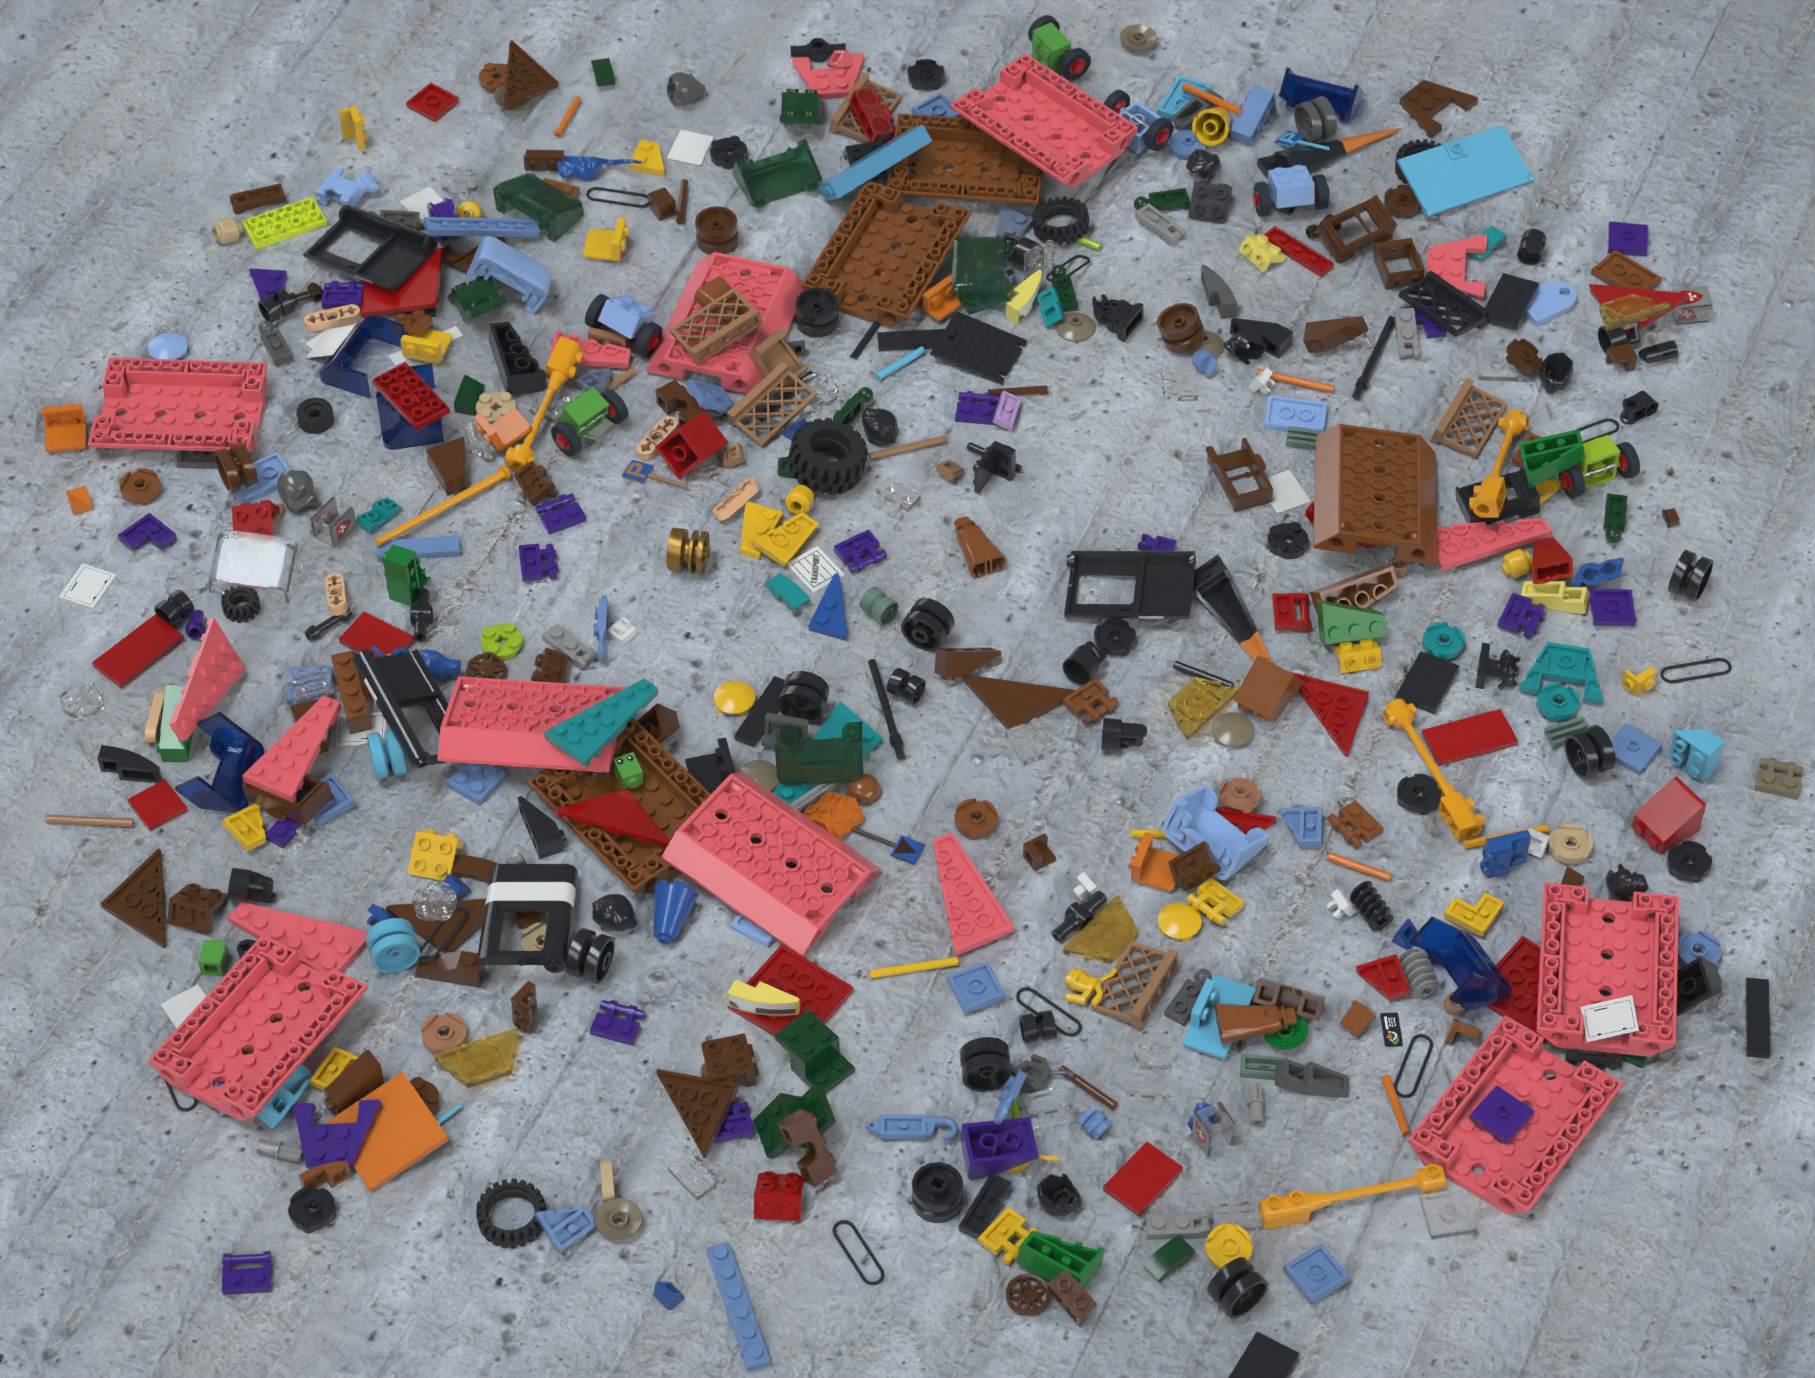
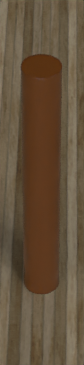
[676,179,688,224]
[987,385,1048,397]
[1059,1065,1118,1110]

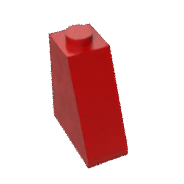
[1532,537,1573,584]

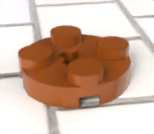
[479,63,507,94]
[393,310,433,335]
[119,468,161,506]
[954,798,997,840]

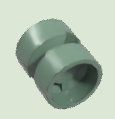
[859,587,899,625]

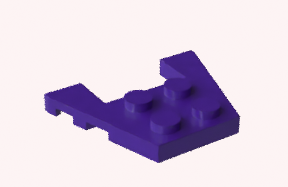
[293,1099,382,1169]

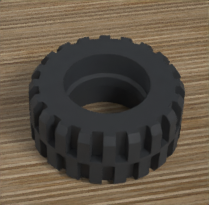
[787,418,868,495]

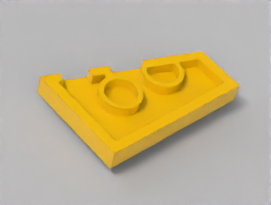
[740,501,783,560]
[751,512,819,567]

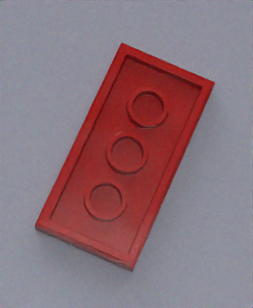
[92,614,184,688]
[1421,709,1518,766]

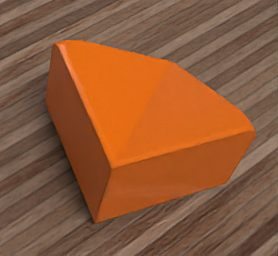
[66,486,93,515]

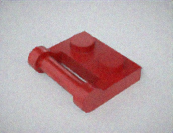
[1272,593,1313,633]

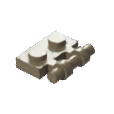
[1754,757,1804,800]

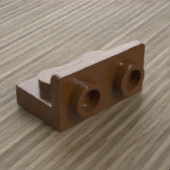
[524,150,564,171]
[513,460,557,505]
[531,647,569,683]
[1168,841,1221,891]
[511,980,537,1034]
[1048,1270,1097,1327]

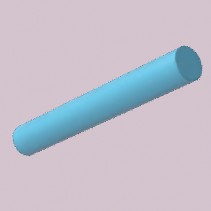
[875,346,925,381]

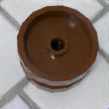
[695,206,738,254]
[1157,303,1206,353]
[214,442,258,493]

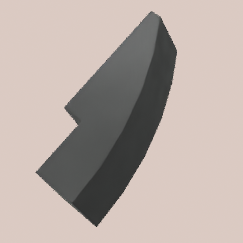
[1170,89,1224,130]
[1201,265,1237,319]
[1275,1058,1348,1097]

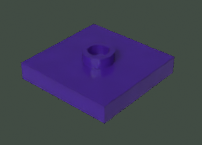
[1607,221,1648,256]
[1589,589,1636,626]
[1469,1085,1535,1145]

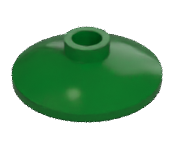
[1263,1013,1308,1050]

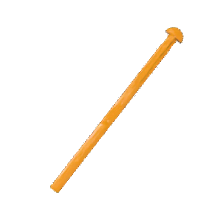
[374,466,511,547]

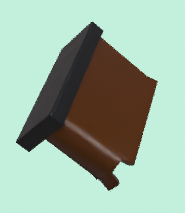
[1662,508,1680,528]

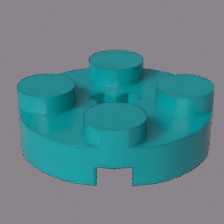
[1422,622,1465,660]
[1536,683,1580,723]

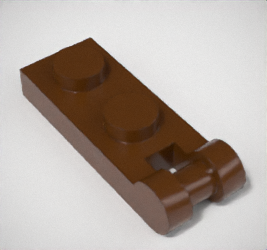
[229,183,286,215]

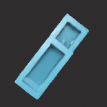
[256,1064,314,1129]

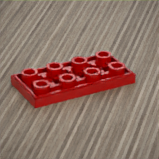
[372,362,450,431]

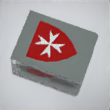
[1671,286,1713,325]
[310,497,357,547]
[1192,1101,1236,1157]

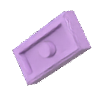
[993,390,1021,430]

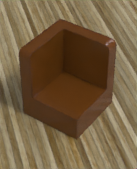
[648,187,676,221]
[1605,343,1638,372]
[1023,833,1056,872]

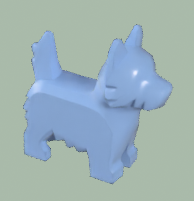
[315,167,379,207]

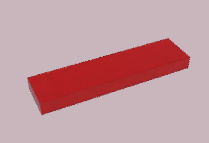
[1264,226,1334,278]

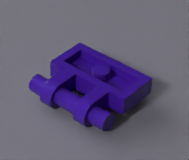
[321,281,364,309]
[955,391,999,425]
[535,493,586,535]
[834,529,887,573]
[519,543,559,582]
[1497,592,1545,639]
[590,1000,645,1046]
[714,1101,754,1143]

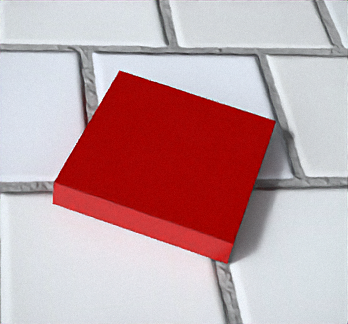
[406,82,459,123]
[127,779,188,831]

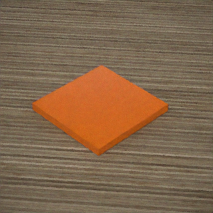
[325,1072,449,1192]

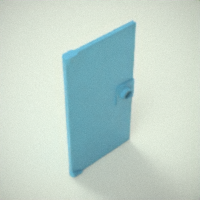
[1397,125,1534,217]

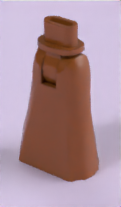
[694,276,748,324]
[954,516,1007,579]
[1215,1004,1297,1045]

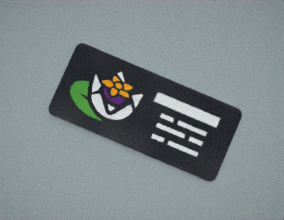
[1380,1012,1403,1047]

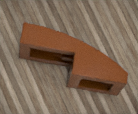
[299,1161,351,1189]

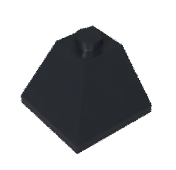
[1676,956,1722,1016]

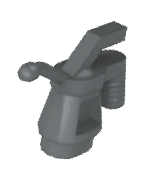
[1012,1054,1075,1095]

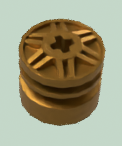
[666,527,710,574]

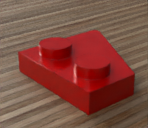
[1355,954,1411,1001]

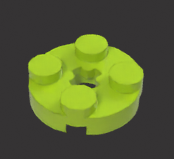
[480,622,523,661]

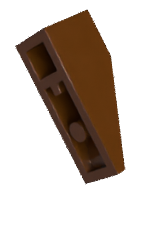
[1303,316,1368,353]
[934,647,1001,680]
[415,951,486,988]

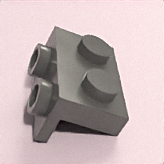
[762,713,809,753]

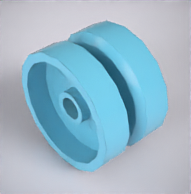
[367,729,407,780]
[365,918,421,973]

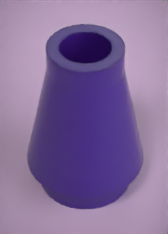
[185,610,206,640]

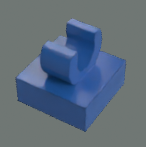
[367,903,395,926]

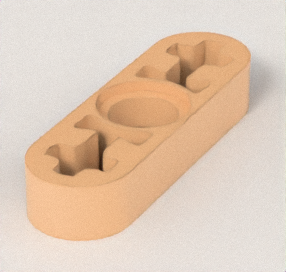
[304,304,361,332]
[636,416,678,461]
[713,478,759,521]
[325,573,348,616]
[145,691,165,744]

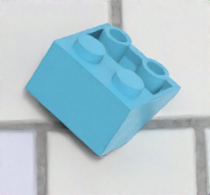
[1668,730,1725,782]

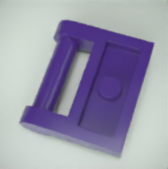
[222,1251,272,1295]

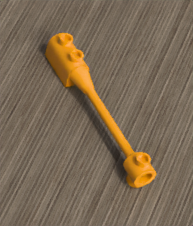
[504,336,584,472]
[1469,409,1530,518]
[1383,698,1484,843]
[1257,1164,1446,1230]

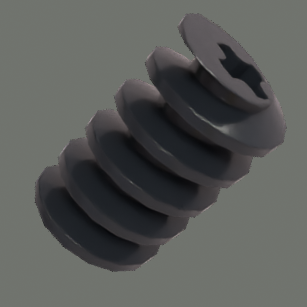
[1350,881,1394,931]

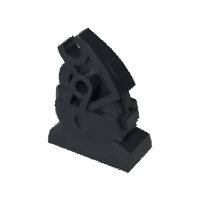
[1092,294,1144,342]

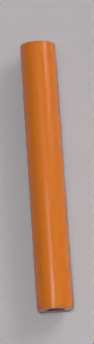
[554,96,582,138]
[1327,852,1392,882]
[1381,1074,1411,1136]

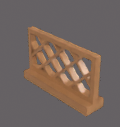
[829,73,902,143]
[669,288,763,366]
[727,362,817,448]
[1430,378,1507,459]
[1091,941,1180,1031]

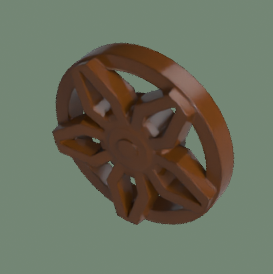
[466,652,506,679]
[1005,1274,1050,1316]

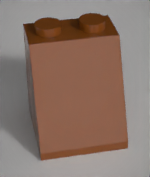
[1233,655,1304,723]

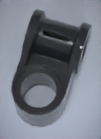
[1620,390,1659,424]

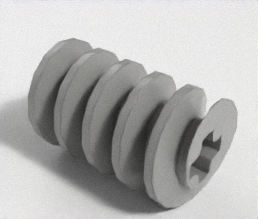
[1399,949,1440,999]

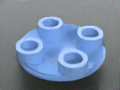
[148,332,188,360]

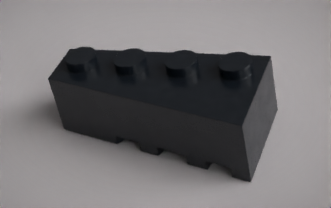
[488,321,546,395]

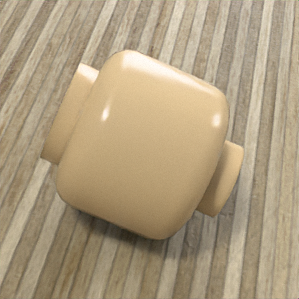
[212,217,242,244]

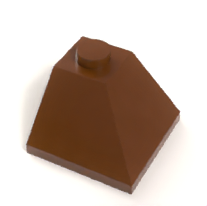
[637,703,680,744]

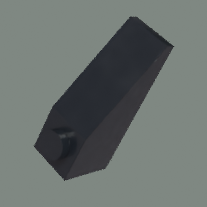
[1230,318,1293,359]
[517,796,566,859]

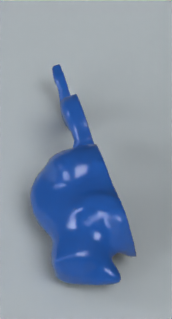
[556,155,642,180]
[1553,557,1624,587]
[371,646,461,683]

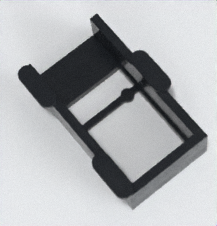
[1455,468,1540,525]

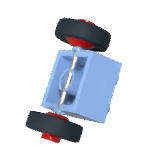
[1104,90,1173,154]
[1252,165,1330,217]
[584,294,663,357]

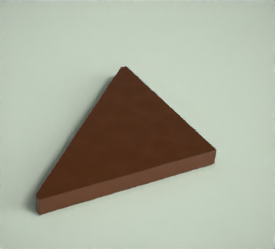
[503,40,559,110]
[963,675,1075,733]
[100,848,166,948]
[386,899,486,953]
[656,1069,739,1158]

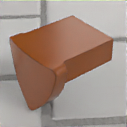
[1340,1000,1376,1037]
[1445,1019,1481,1045]

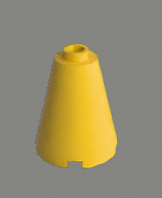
[1192,107,1231,146]

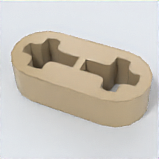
[600,1160,615,1202]

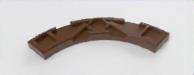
[453,855,540,929]

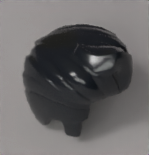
[1186,149,1221,182]
[1223,328,1268,365]
[1538,352,1574,394]
[862,408,898,446]
[1605,863,1649,901]
[592,894,638,932]
[1036,1174,1082,1217]

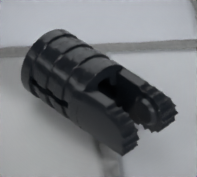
[1638,340,1678,364]

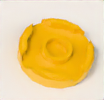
[1205,1223,1253,1269]

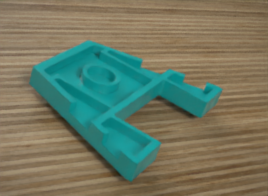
[1519,642,1603,705]

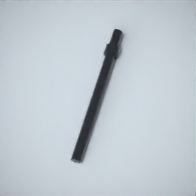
[1352,316,1395,400]
[868,659,905,760]

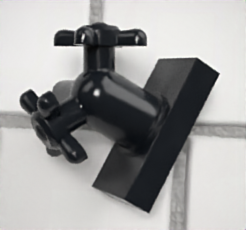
[1475,643,1521,689]

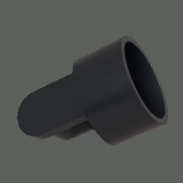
[998,232,1041,270]
[1598,320,1641,354]
[1063,641,1107,685]
[1101,718,1147,751]
[228,867,276,903]

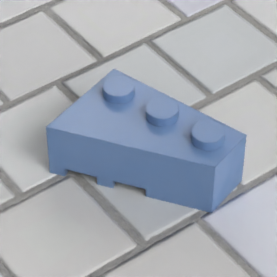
[1229,85,1277,147]

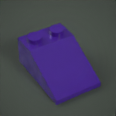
[960,1117,1039,1178]

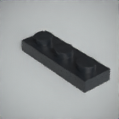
[958,1173,1012,1239]

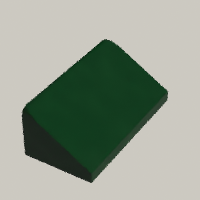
[454,375,485,415]

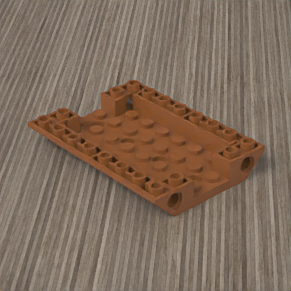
[887,113,1043,205]
[801,181,972,328]
[1313,424,1437,565]
[527,719,727,894]

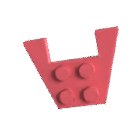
[792,53,864,99]
[1426,235,1487,301]

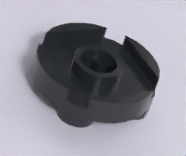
[908,59,945,90]
[710,136,748,169]
[1267,522,1309,559]
[1094,618,1136,656]
[1396,774,1441,815]
[1666,841,1712,883]
[288,1186,336,1234]

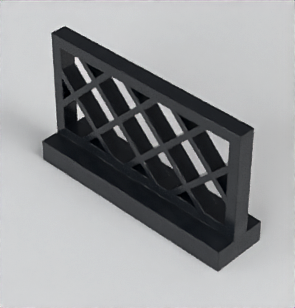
[1398,271,1489,337]

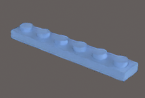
[423,217,540,238]
[706,1242,770,1372]

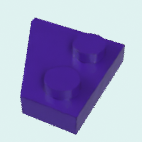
[249,268,287,300]

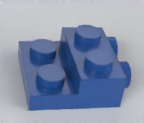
[1480,830,1531,879]

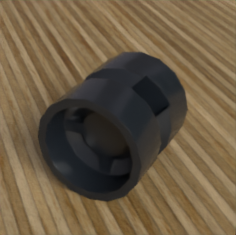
[1517,229,1547,265]
[258,289,295,323]
[154,589,194,627]
[887,668,926,704]
[1019,1010,1057,1044]

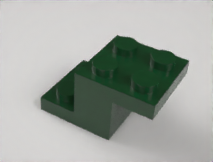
[780,89,822,124]
[447,276,507,322]
[775,1010,855,1094]
[753,1083,836,1159]

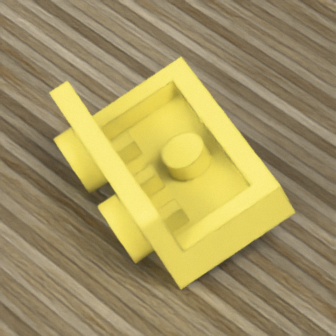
[1239,234,1286,272]

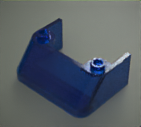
[1279,67,1364,122]
[319,315,405,399]
[376,363,444,450]
[174,712,265,813]
[1409,916,1512,1010]

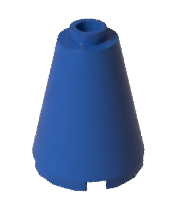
[653,880,698,944]

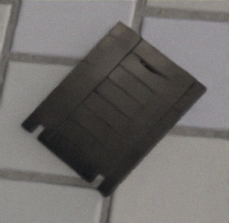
[930,311,1027,384]

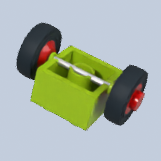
[1558,435,1640,498]

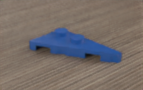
[808,573,847,641]

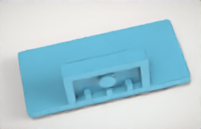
[1183,975,1256,1059]

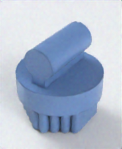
[1191,349,1218,376]
[1077,1105,1112,1139]

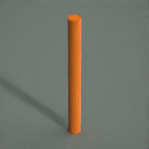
[1182,83,1243,115]
[1256,368,1335,393]

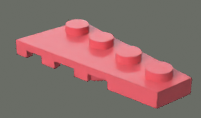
[550,330,631,369]

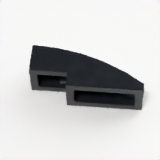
[97,745,163,783]

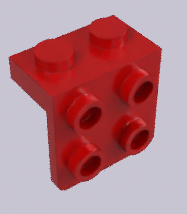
[232,500,280,547]
[754,1171,804,1221]

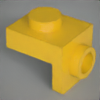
[1621,666,1657,697]

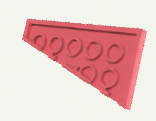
[1437,518,1553,571]
[169,617,246,742]
[242,695,342,803]
[933,832,1014,957]
[228,902,368,974]

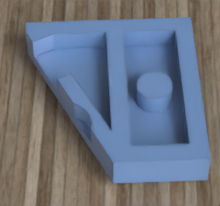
[1280,807,1323,848]

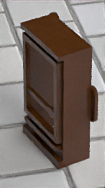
[1316,195,1397,264]
[1206,438,1273,512]
[242,775,335,825]

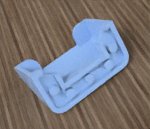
[466,236,552,314]
[1163,785,1271,880]

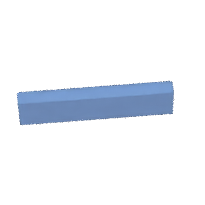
[377,535,460,561]

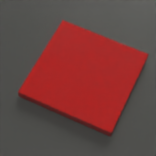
[360,247,443,318]
[1470,936,1548,1044]
[727,944,854,1037]

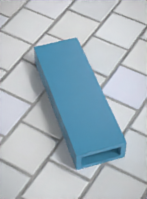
[818,125,932,201]

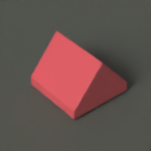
[827,50,851,68]

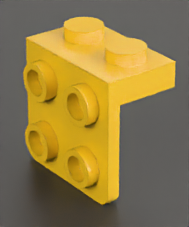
[583,217,629,261]
[400,329,452,364]
[408,829,464,881]

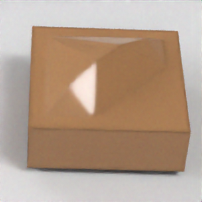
[721,443,745,469]
[936,460,965,480]

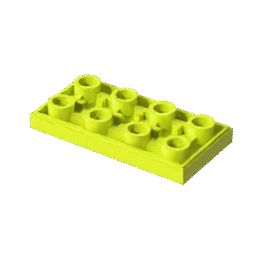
[241,197,328,250]

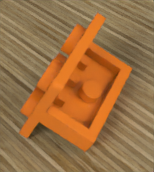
[916,275,966,322]

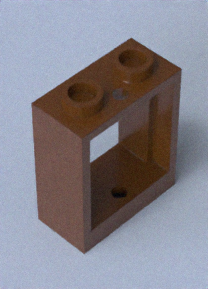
[1373,238,1425,289]

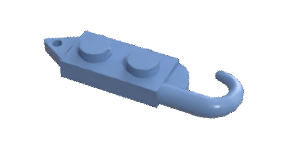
[594,595,609,662]
[993,1070,1027,1125]
[865,1115,959,1141]

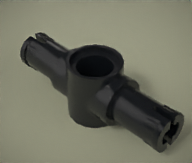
[790,38,846,63]
[410,588,433,642]
[1051,890,1107,943]

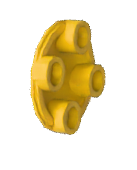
[714,681,755,716]
[1157,903,1202,942]

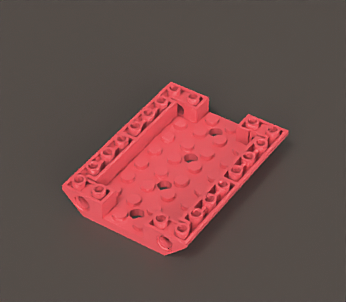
[949,53,1138,189]
[646,252,805,394]
[88,358,267,453]
[438,676,627,773]
[661,772,881,956]
[1536,882,1679,1057]
[148,935,368,1122]
[1408,1015,1624,1214]

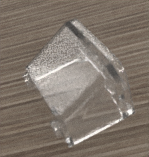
[208,530,303,604]

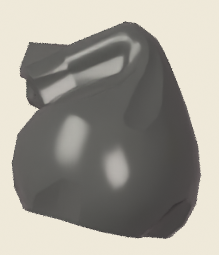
[667,72,706,106]
[277,470,319,512]

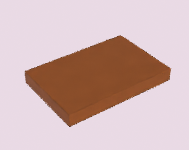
[1591,250,1662,290]

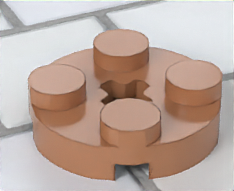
[1218,778,1262,813]
[421,1012,468,1057]

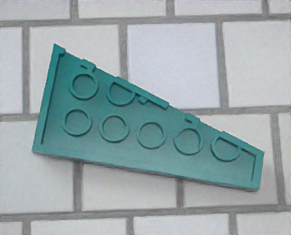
[544,678,658,767]
[773,701,883,804]

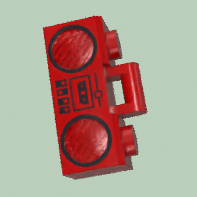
[849,88,895,144]

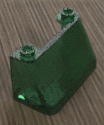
[732,139,823,209]
[493,173,584,243]
[952,236,1015,315]
[775,722,864,786]

